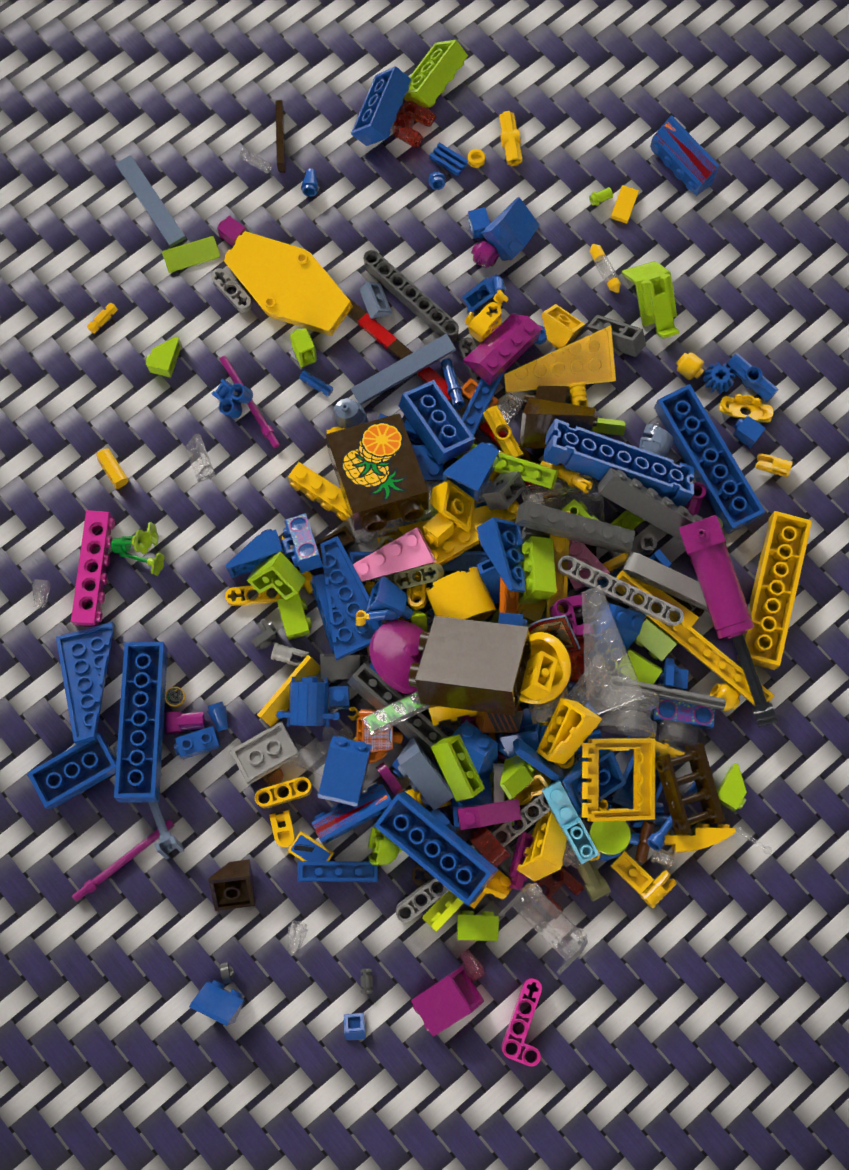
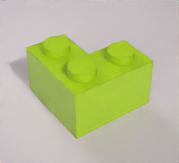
[247,552,306,600]

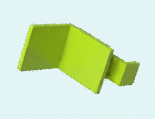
[622,261,679,339]

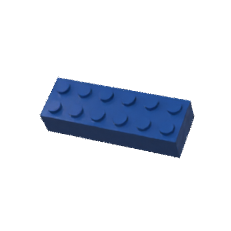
[374,792,498,905]

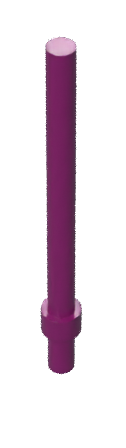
[219,355,280,449]
[72,820,175,902]

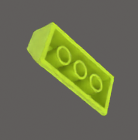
[403,40,468,108]

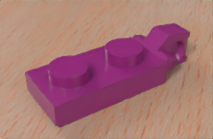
[509,832,534,890]

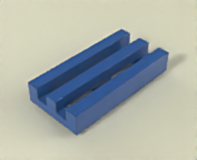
[429,142,468,176]

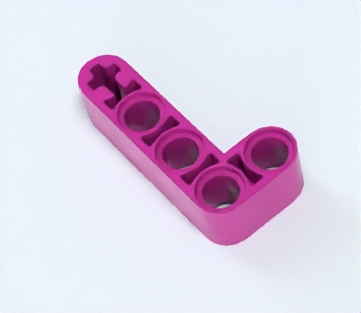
[501,978,542,1067]

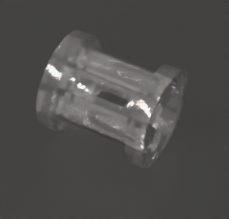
[650,849,676,870]

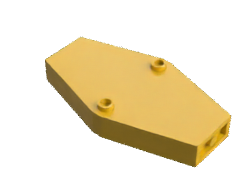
[224,231,353,336]

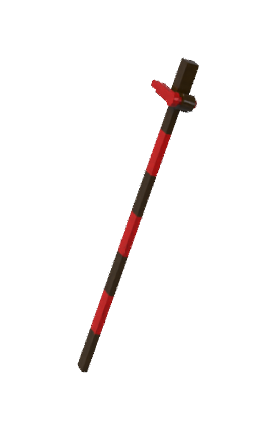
[344,293,573,502]

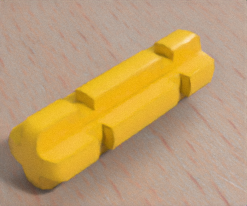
[87,303,118,334]

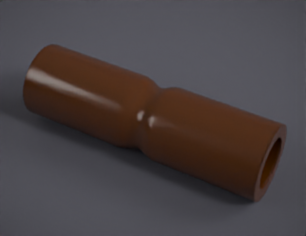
[635,820,655,863]

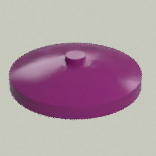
[369,620,424,695]

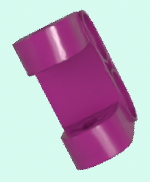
[550,594,594,637]

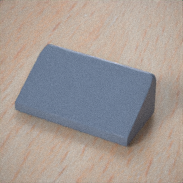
[360,281,392,319]

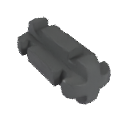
[360,968,373,994]

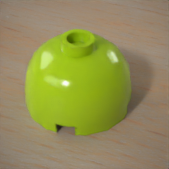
[368,827,402,865]

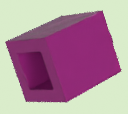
[217,216,246,246]

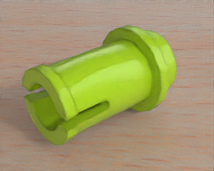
[589,187,613,206]

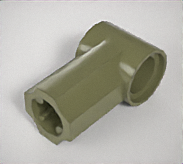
[575,861,611,902]

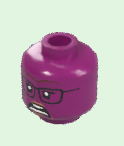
[471,241,499,268]

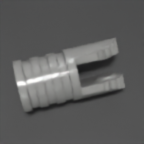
[271,643,309,667]

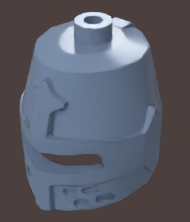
[333,398,368,429]
[639,424,674,457]

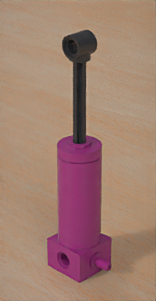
[679,515,778,727]

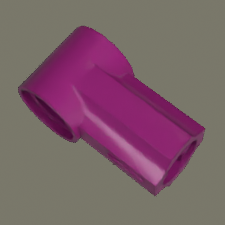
[685,482,706,515]
[165,712,205,734]

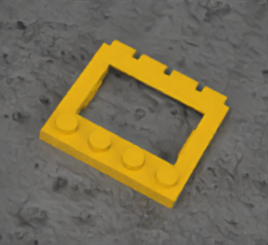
[582,738,655,822]

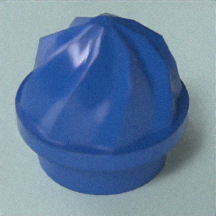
[428,171,446,190]

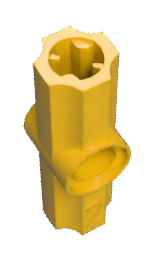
[499,111,522,167]
[483,405,524,458]

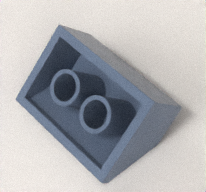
[397,737,454,810]

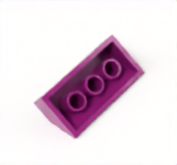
[463,314,542,385]

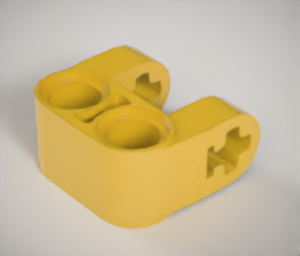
[468,302,502,343]

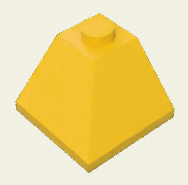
[542,304,585,349]
[430,480,475,532]

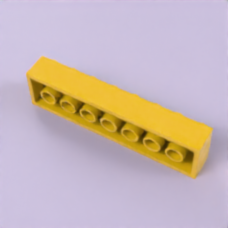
[737,511,812,670]

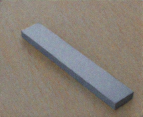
[115,155,186,248]
[350,333,456,405]

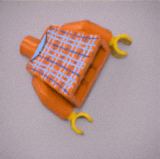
[348,707,403,764]

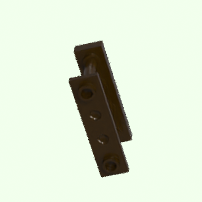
[655,743,725,835]

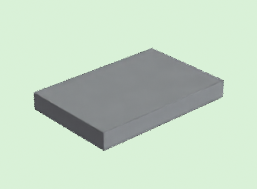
[230,721,300,785]

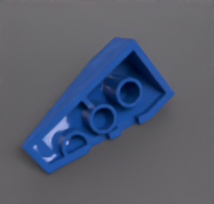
[476,517,525,593]

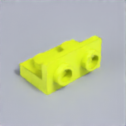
[422,890,464,932]

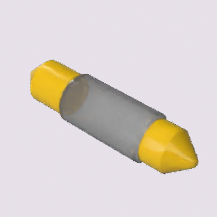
[589,244,621,293]

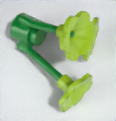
[111,522,165,576]

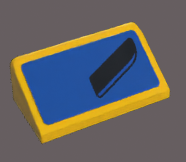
[288,831,334,861]

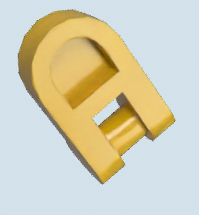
[270,810,295,848]

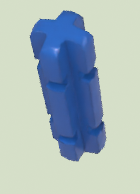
[299,370,333,396]

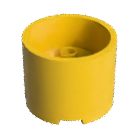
[425,567,497,621]

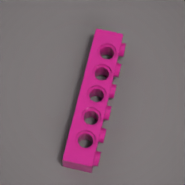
[71,510,115,627]

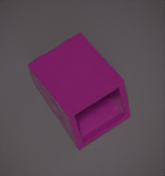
[411,966,484,1037]

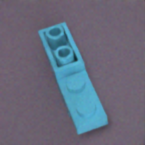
[541,781,599,864]

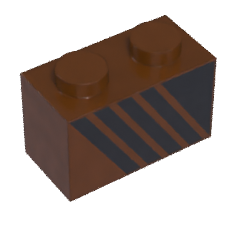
[475,704,523,733]

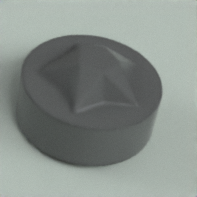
[220,962,235,984]

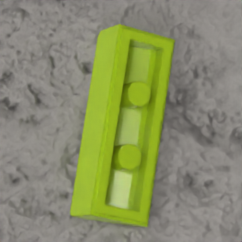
[162,236,220,273]
[593,418,625,435]

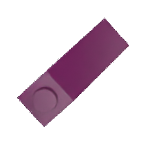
[458,799,521,830]

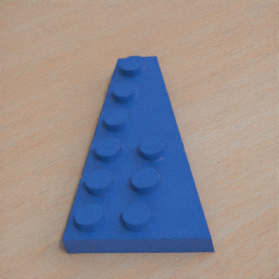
[320,536,383,661]
[56,622,114,745]

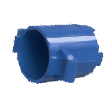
[276,676,341,727]

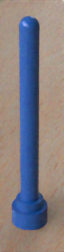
[646,781,697,851]

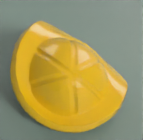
[519,632,571,704]

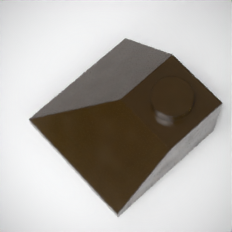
[208,859,255,911]

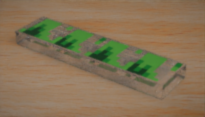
[362,691,431,737]

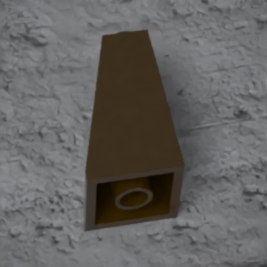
[519,397,599,448]

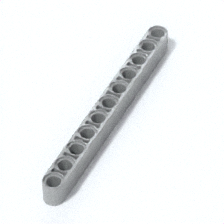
[396,777,568,923]

